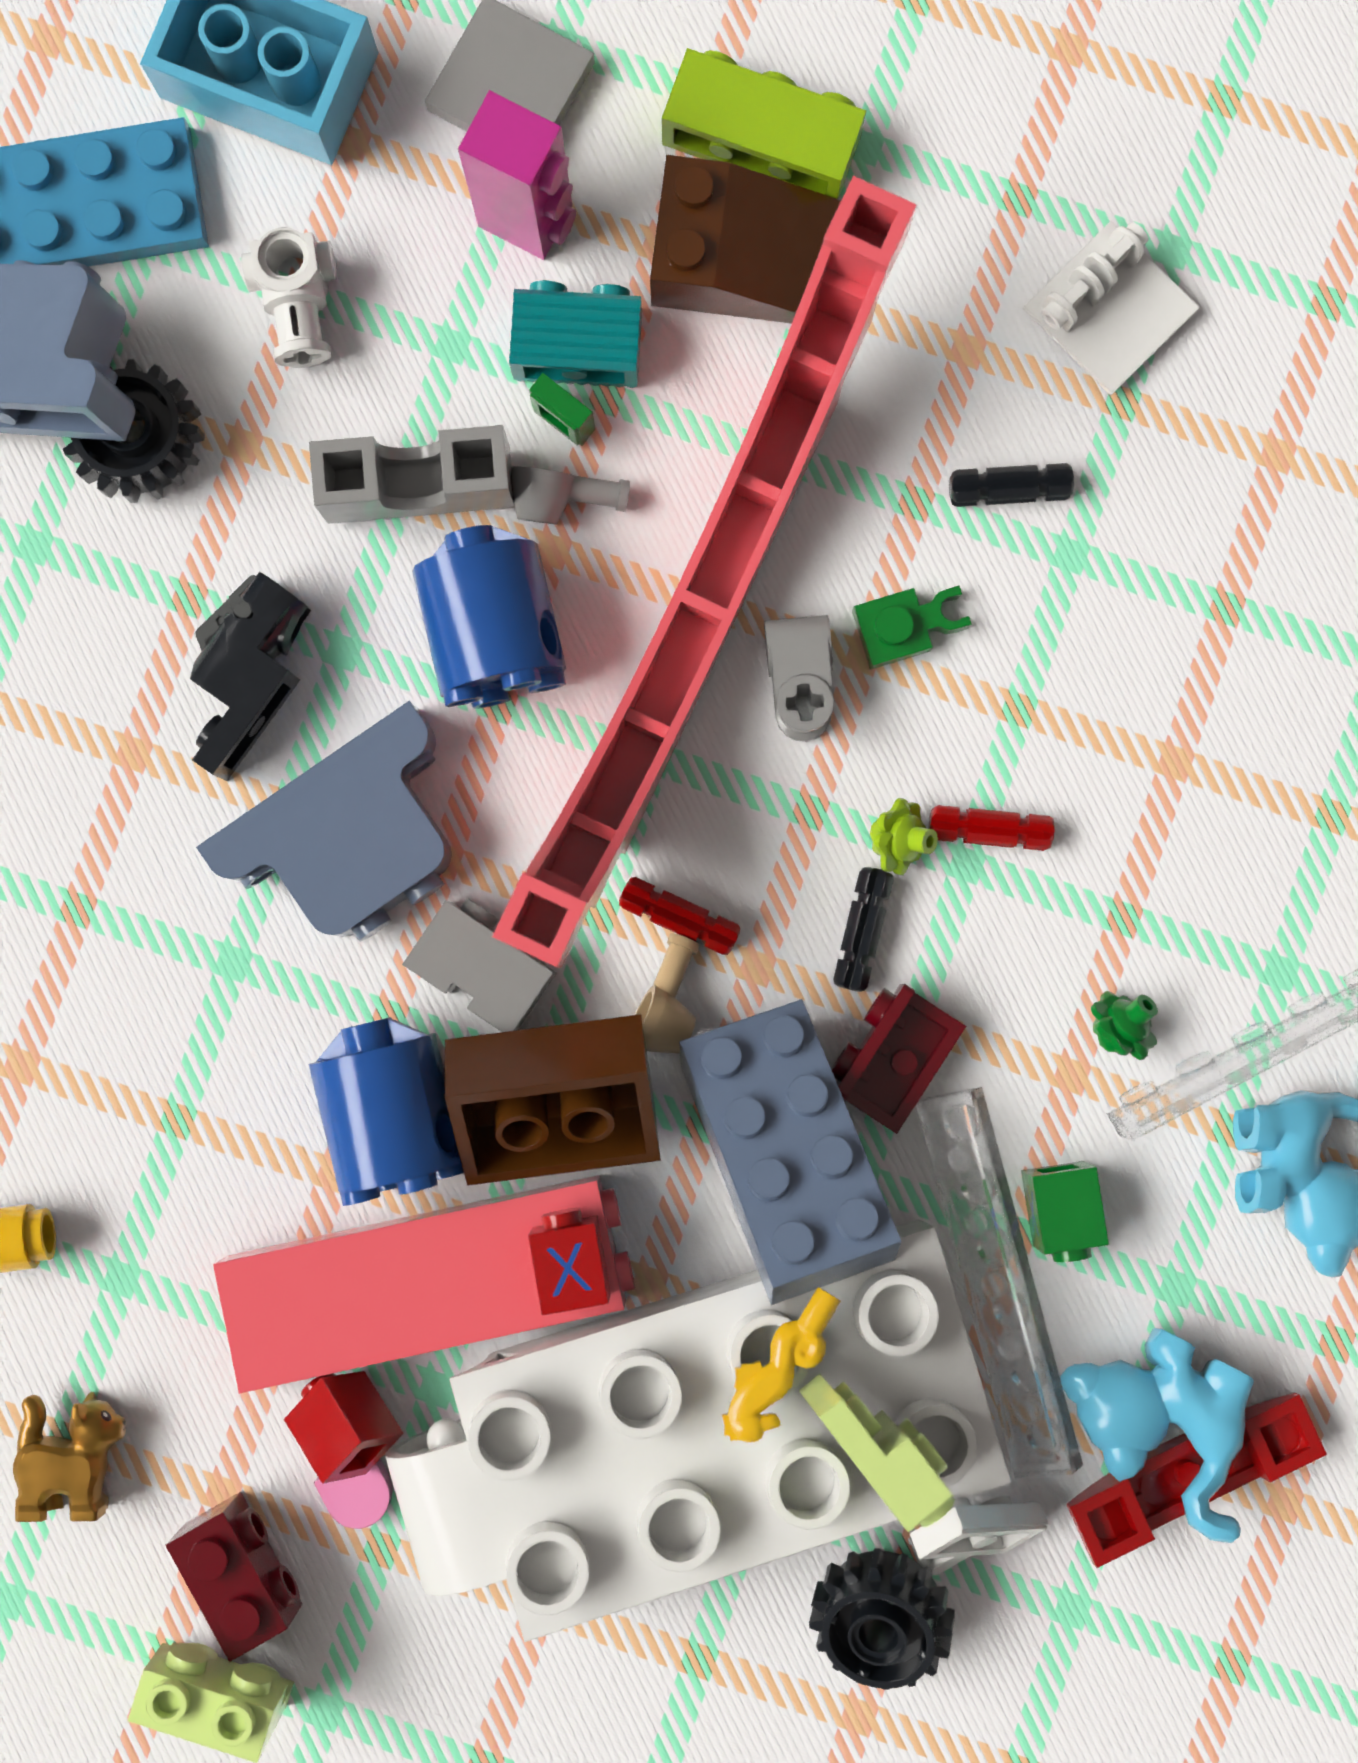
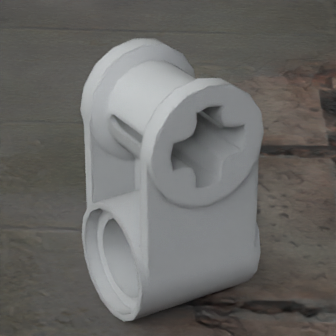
[764,615,834,742]

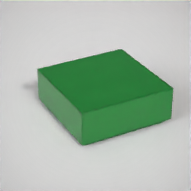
[529,373,595,446]

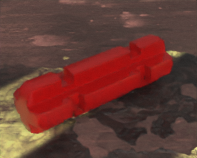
[928,805,1055,851]
[619,877,740,955]

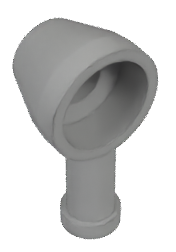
[511,466,630,525]

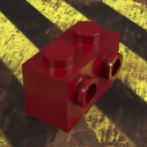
[165,1491,303,1663]

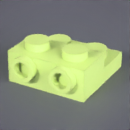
[798,1373,955,1533]
[127,1642,294,1763]

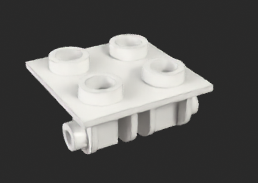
[1022,221,1200,395]

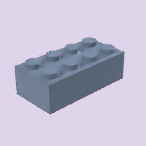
[679,999,902,1305]

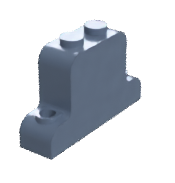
[0,260,135,441]
[196,700,452,942]

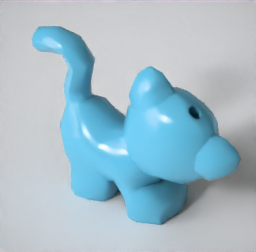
[1233,1090,1358,1278]
[1060,1328,1254,1543]

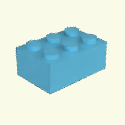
[140,0,379,165]

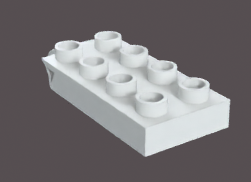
[385,1219,1011,1643]

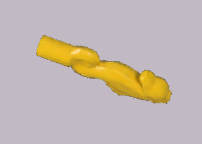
[722,1287,841,1443]

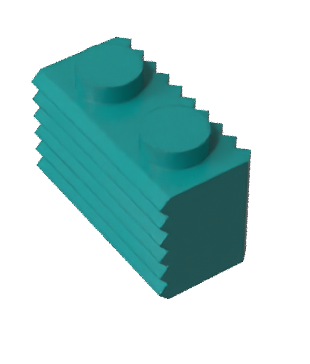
[509,280,642,388]

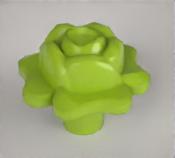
[870,798,938,875]

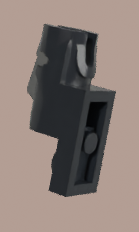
[190,571,312,781]

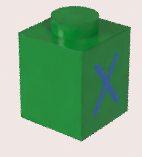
[1021,1161,1109,1262]

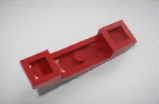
[1066,1392,1327,1568]

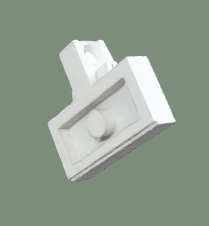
[908,1496,1048,1576]

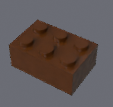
[445,1014,661,1186]

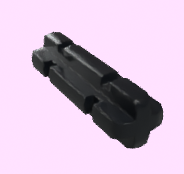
[949,463,1074,507]
[833,867,894,992]

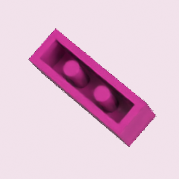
[458,90,576,260]

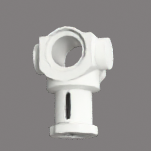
[241,227,337,368]

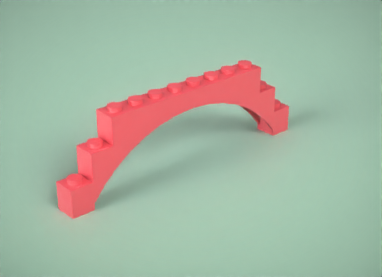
[492,176,917,968]

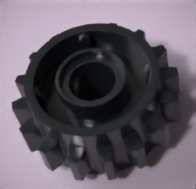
[63,359,205,503]
[809,1548,955,1690]

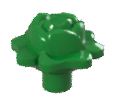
[1091,991,1158,1060]

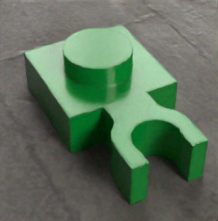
[852,585,972,670]

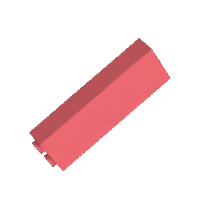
[213,1175,635,1394]

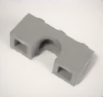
[309,425,515,524]

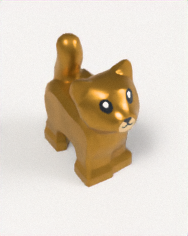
[13,1392,126,1522]

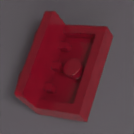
[831,983,967,1134]

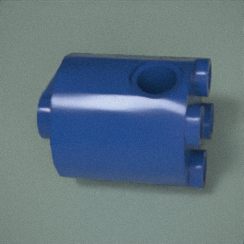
[412,525,567,709]
[308,1017,464,1206]

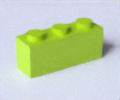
[661,48,867,199]

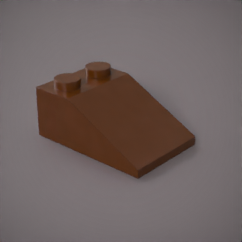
[650,155,841,324]

